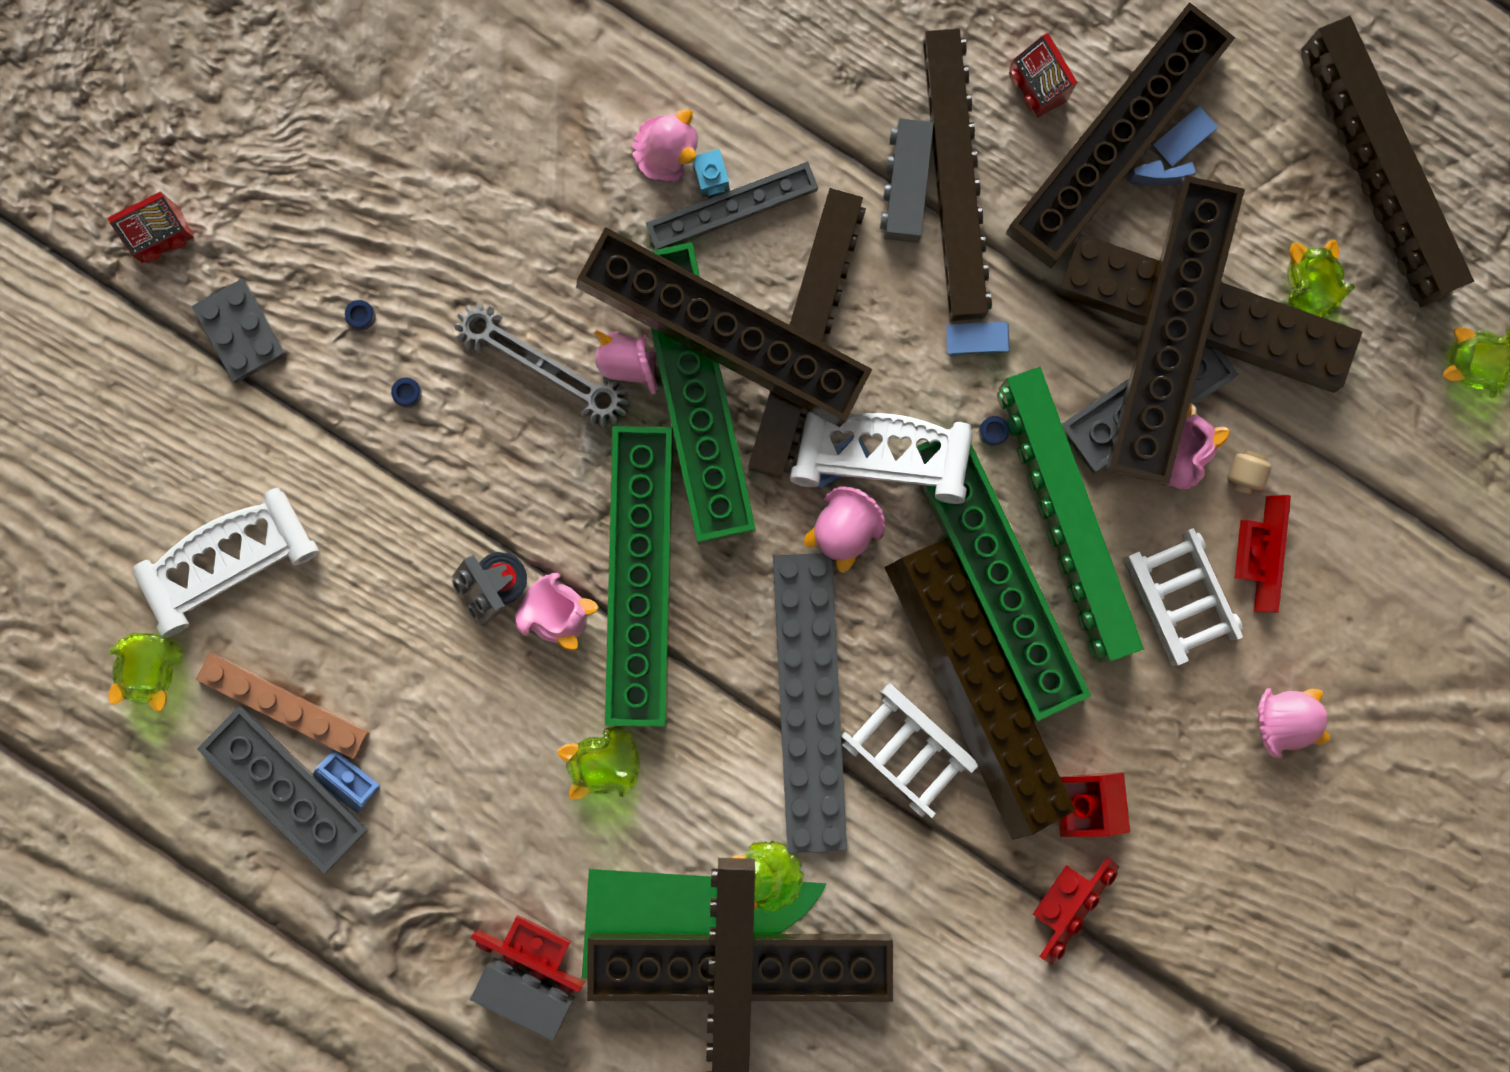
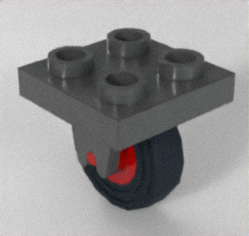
[452,552,527,626]

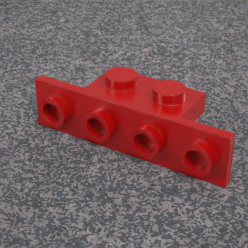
[1234,495,1291,613]
[1033,857,1120,965]
[470,915,585,993]

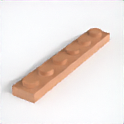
[195,653,369,759]

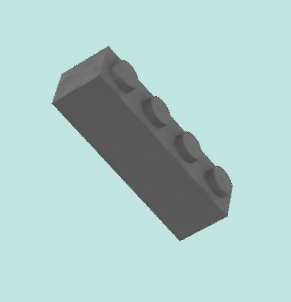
[880,118,934,243]

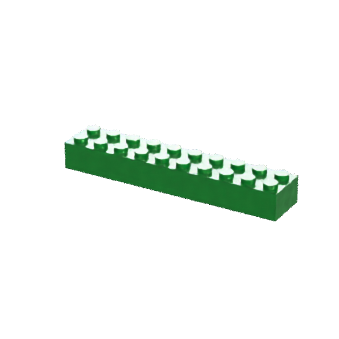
[651,242,756,545]
[997,366,1144,663]
[605,426,673,726]
[917,441,1091,721]

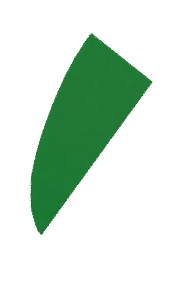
[582,869,826,978]

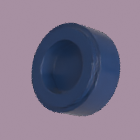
[344,300,376,330]
[391,377,422,408]
[979,416,1009,446]

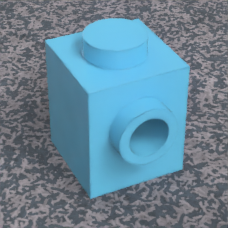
[692,149,730,198]

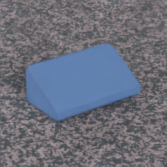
[313,750,380,813]

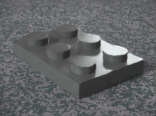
[192,278,287,383]

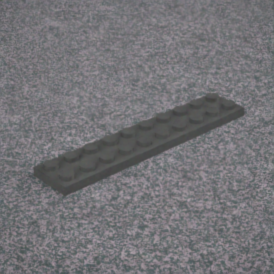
[773,553,847,853]

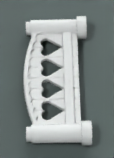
[790,412,973,504]
[133,488,320,638]

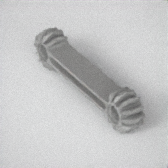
[454,303,629,428]

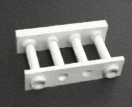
[1123,528,1243,666]
[841,683,978,818]

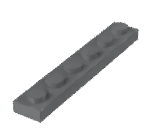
[646,161,818,250]

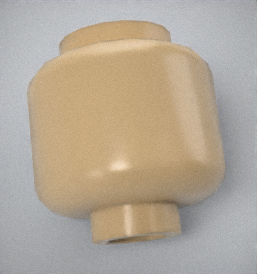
[1228,449,1272,495]

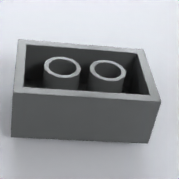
[470,956,575,1041]

